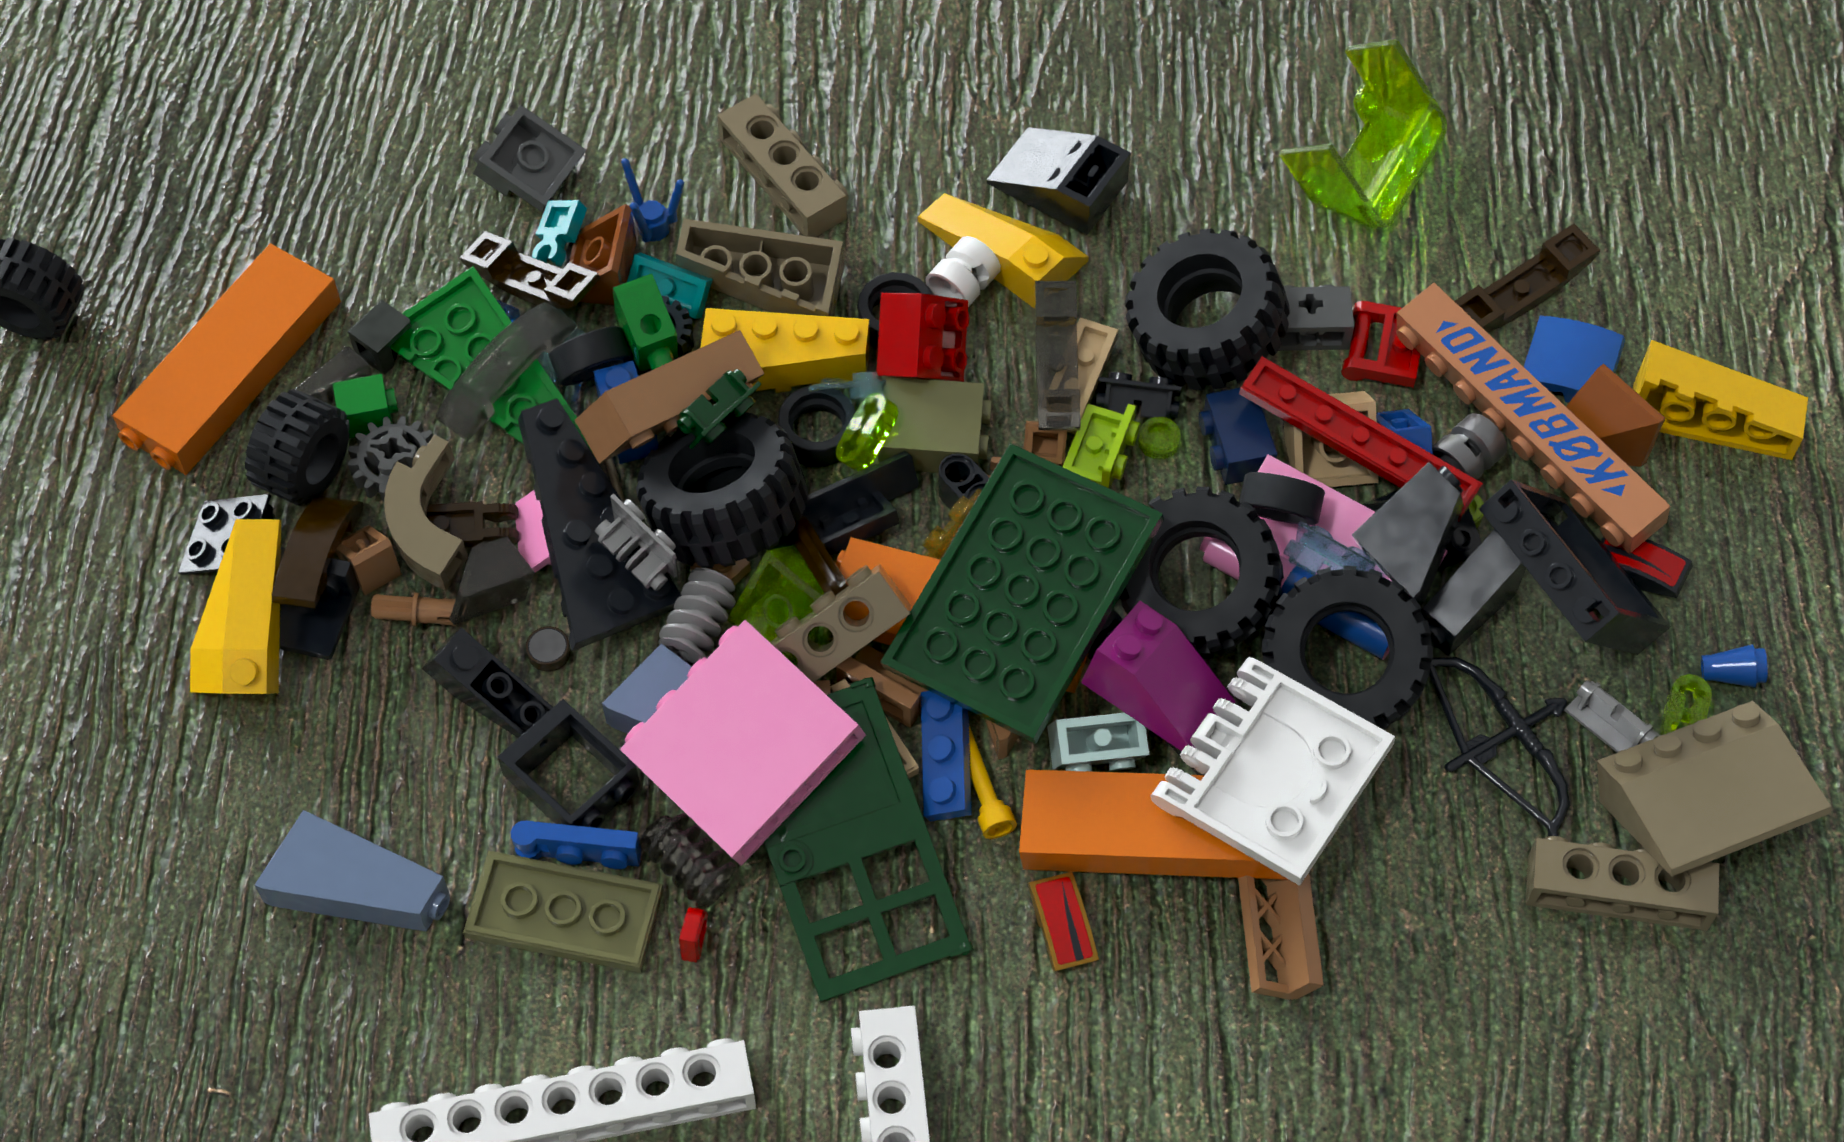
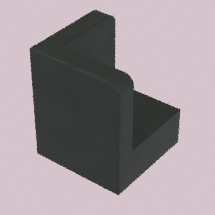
[348,300,411,375]

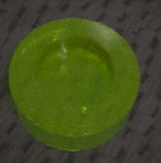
[1138,417,1181,460]

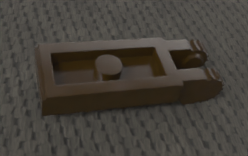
[427,501,519,548]

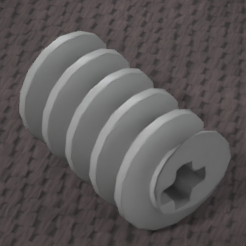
[658,567,736,665]

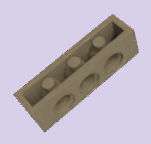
[717,93,849,237]
[770,564,911,682]
[1525,836,1719,931]

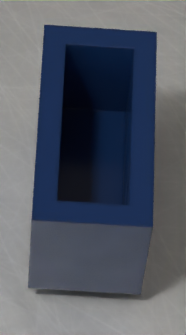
[1199,388,1277,485]

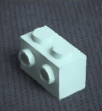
[1047,713,1149,772]

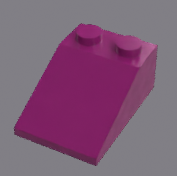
[1081,601,1236,751]

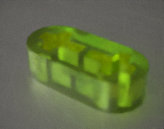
[836,392,899,472]
[1659,674,1712,735]

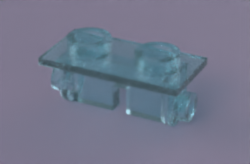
[1284,521,1376,575]

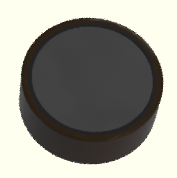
[526,626,571,672]

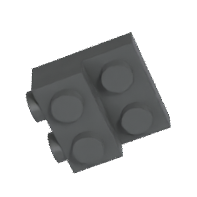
[472,105,586,212]

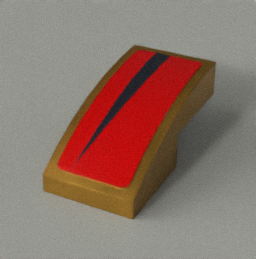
[1028,872,1099,971]

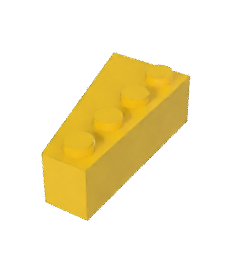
[700,308,870,393]
[1633,340,1808,460]

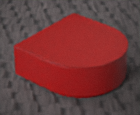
[679,907,708,963]

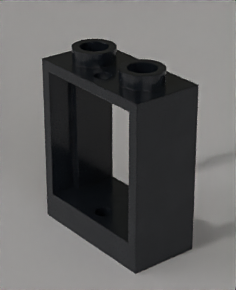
[497,699,640,828]

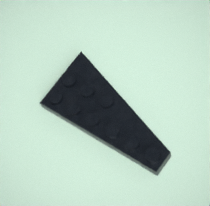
[518,398,682,651]

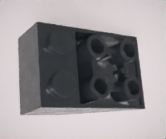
[987,127,1131,235]

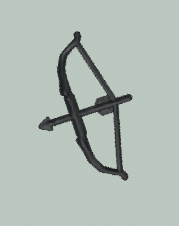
[1429,657,1571,837]

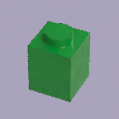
[333,374,399,438]

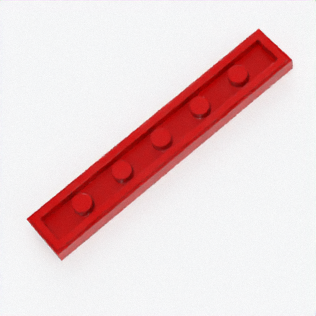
[1239,356,1483,522]

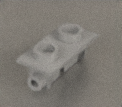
[1564,680,1660,752]

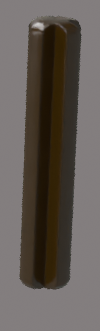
[788,517,849,595]

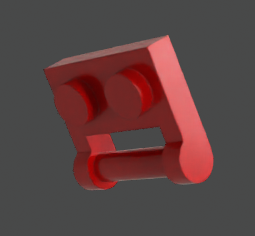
[1341,301,1420,388]

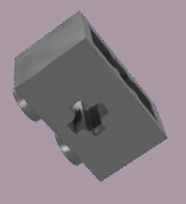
[1278,285,1354,351]

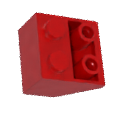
[876,293,970,382]

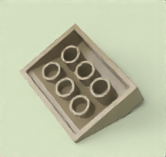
[1597,701,1831,876]

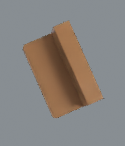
[836,645,929,728]

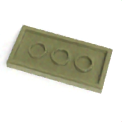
[463,850,664,973]

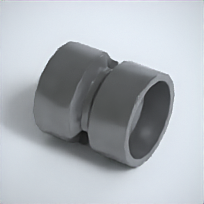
[1432,413,1507,480]

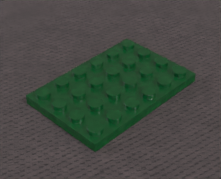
[880,443,1164,744]

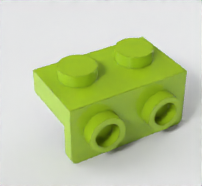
[1063,404,1141,489]

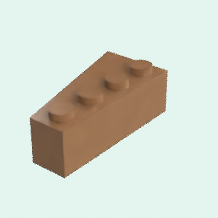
[575,330,765,464]

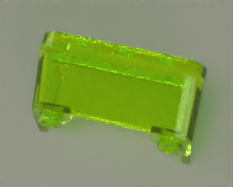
[1279,39,1447,228]

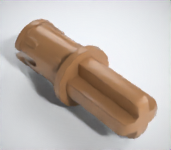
[371,592,459,627]

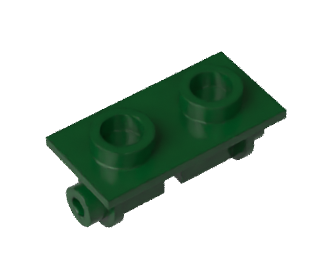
[677,369,761,449]

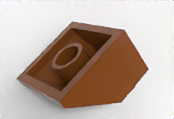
[1566,363,1665,467]

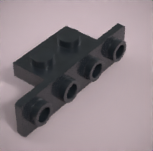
[766,451,919,555]

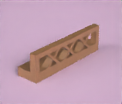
[1238,873,1324,1000]

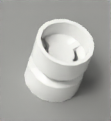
[926,236,1001,307]

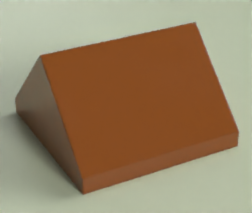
[569,204,637,305]

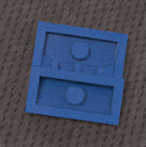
[1524,316,1625,402]

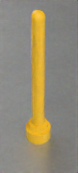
[969,725,1017,839]

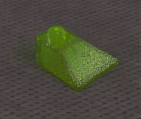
[727,545,824,666]

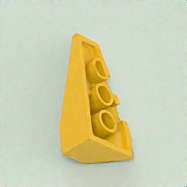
[190,519,281,694]

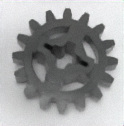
[347,416,433,503]

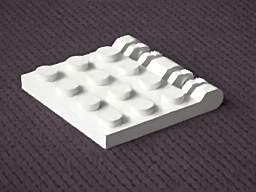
[1150,657,1395,886]

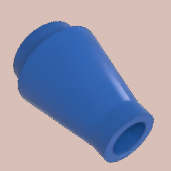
[1701,644,1768,687]

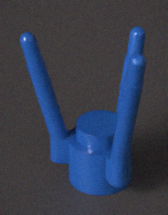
[621,158,684,242]

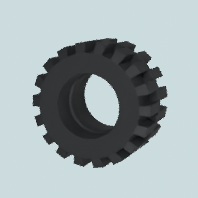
[0,238,85,340]
[245,389,350,506]

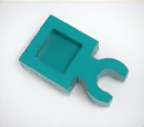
[532,200,588,267]

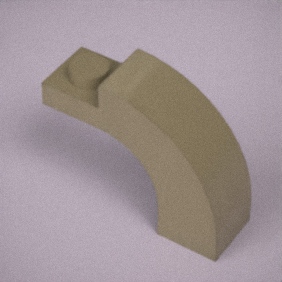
[384,434,468,591]

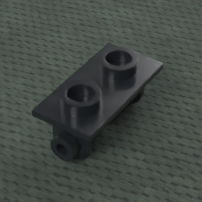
[1096,372,1182,421]

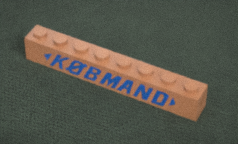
[1396,283,1671,554]

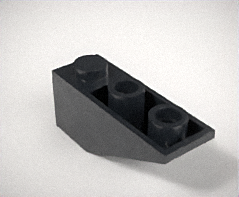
[422,627,553,738]

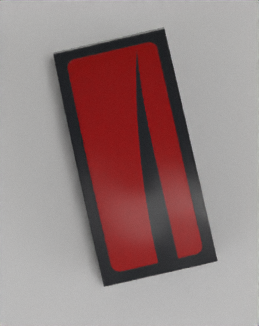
[1601,536,1693,598]

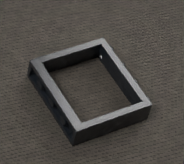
[1479,479,1671,655]

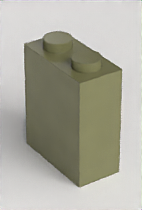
[878,376,992,473]

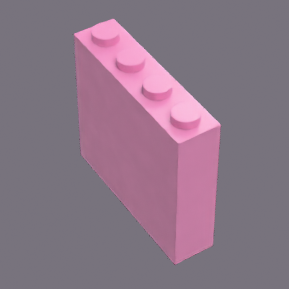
[620,620,866,866]

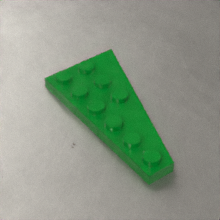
[390,266,596,458]

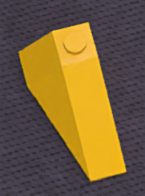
[918,193,1089,310]

